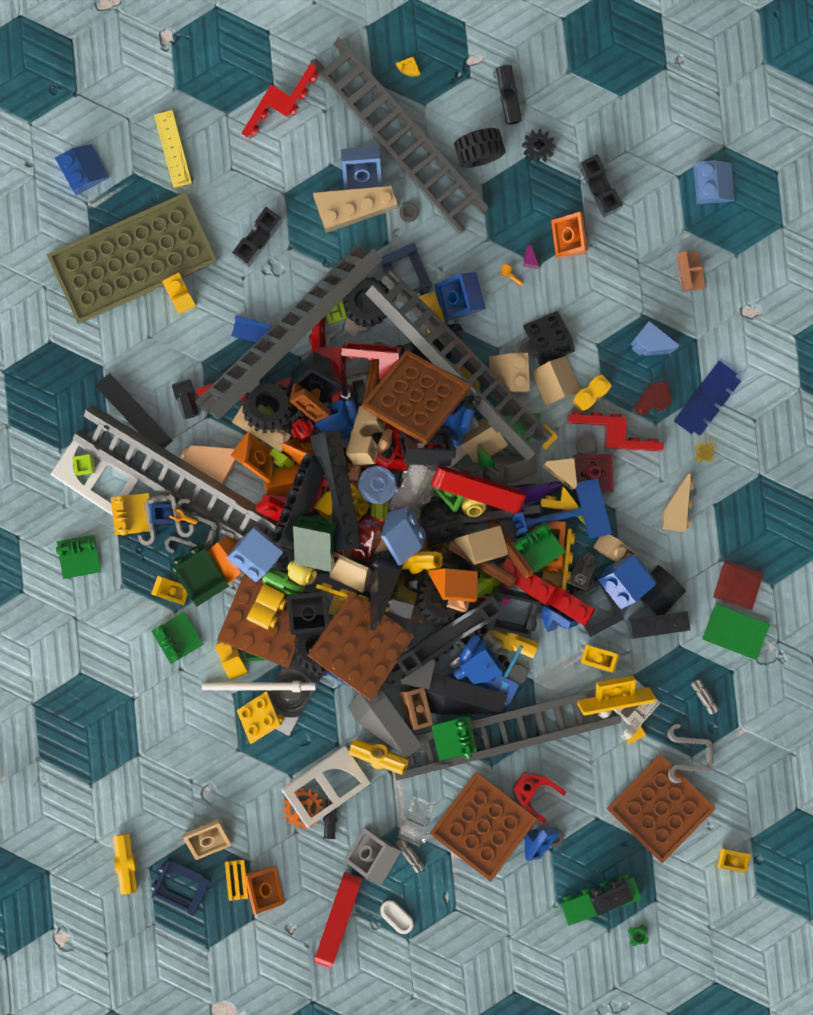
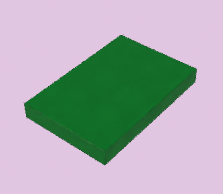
[702,604,770,660]

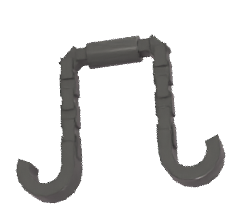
[165,497,218,553]

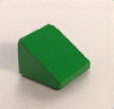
[477,444,496,469]

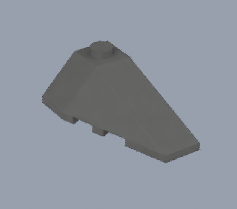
[348,687,423,758]

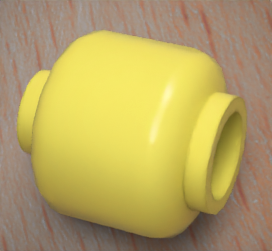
[461,497,487,517]
[287,560,317,586]

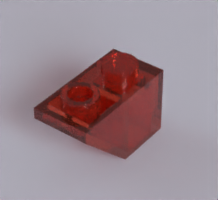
[632,381,672,416]
[352,515,385,564]

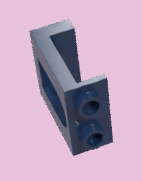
[380,243,433,295]
[150,859,211,916]

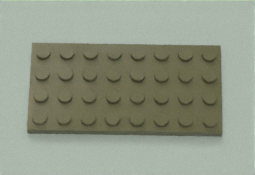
[46,192,217,325]

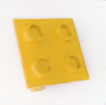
[110,493,150,535]
[237,691,284,744]

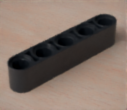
[96,373,173,449]
[272,454,325,549]

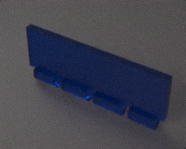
[673,361,741,436]

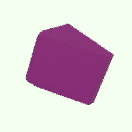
[523,245,539,269]

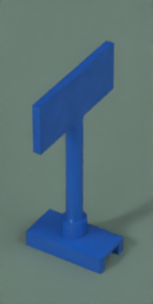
[511,478,612,539]

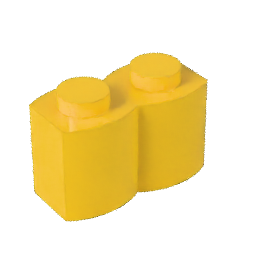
[572,375,611,412]
[247,584,287,630]

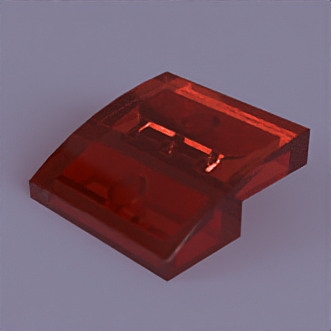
[713,561,764,610]

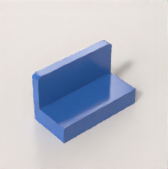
[231,315,273,343]

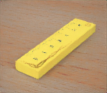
[154,110,192,189]

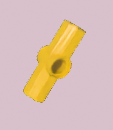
[389,551,443,574]
[483,625,539,658]
[349,739,409,775]
[113,833,138,894]

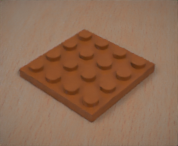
[362,350,471,445]
[217,573,308,668]
[307,591,414,700]
[606,753,716,863]
[430,772,538,882]

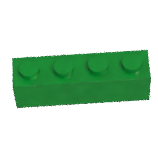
[559,874,642,926]

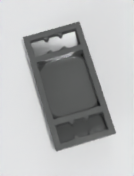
[268,655,323,736]

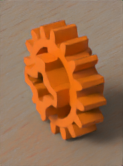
[282,787,324,830]

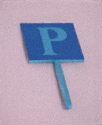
[482,645,523,712]

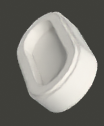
[380,900,413,934]

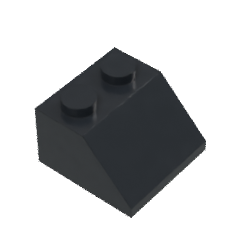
[289,351,343,403]
[287,592,329,635]

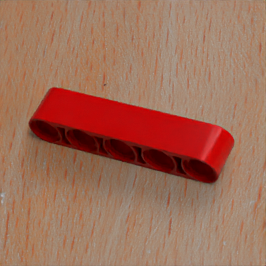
[431,466,527,513]
[313,872,362,969]

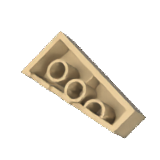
[313,186,398,233]

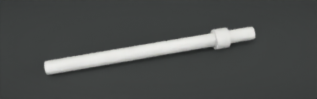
[202,681,317,692]

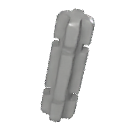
[691,679,719,715]
[396,838,425,873]

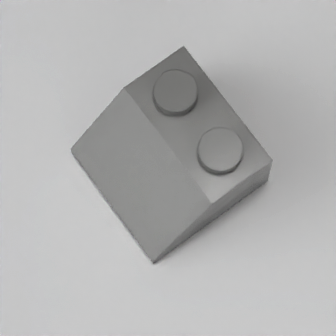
[344,828,401,885]

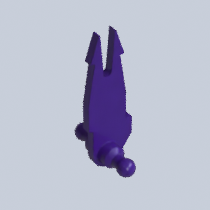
[518,481,562,513]

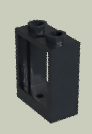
[399,426,456,466]
[569,577,624,637]
[485,586,542,637]

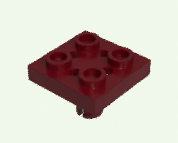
[573,454,613,494]

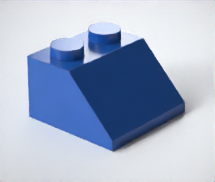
[55,144,110,196]
[435,272,486,321]
[598,553,657,609]

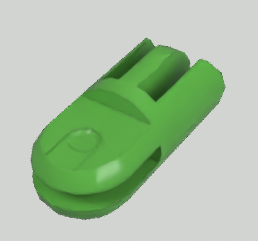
[262,568,305,595]

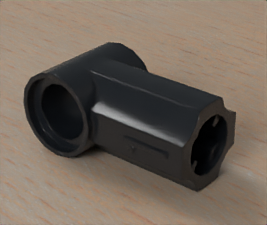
[172,379,200,420]

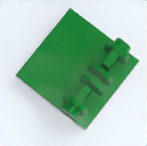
[514,522,566,574]
[56,535,101,579]
[151,612,204,664]
[431,716,477,761]

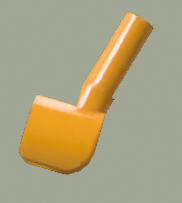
[500,264,523,286]
[169,508,197,525]

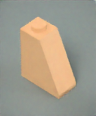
[180,445,237,484]

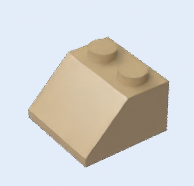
[489,353,530,395]

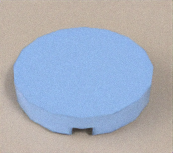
[358,466,396,504]

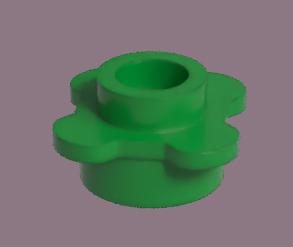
[628,925,649,946]

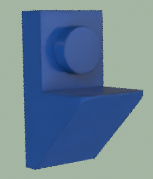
[150,504,185,524]
[541,603,579,632]
[524,828,560,861]

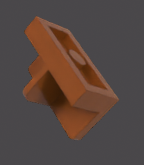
[290,383,331,423]

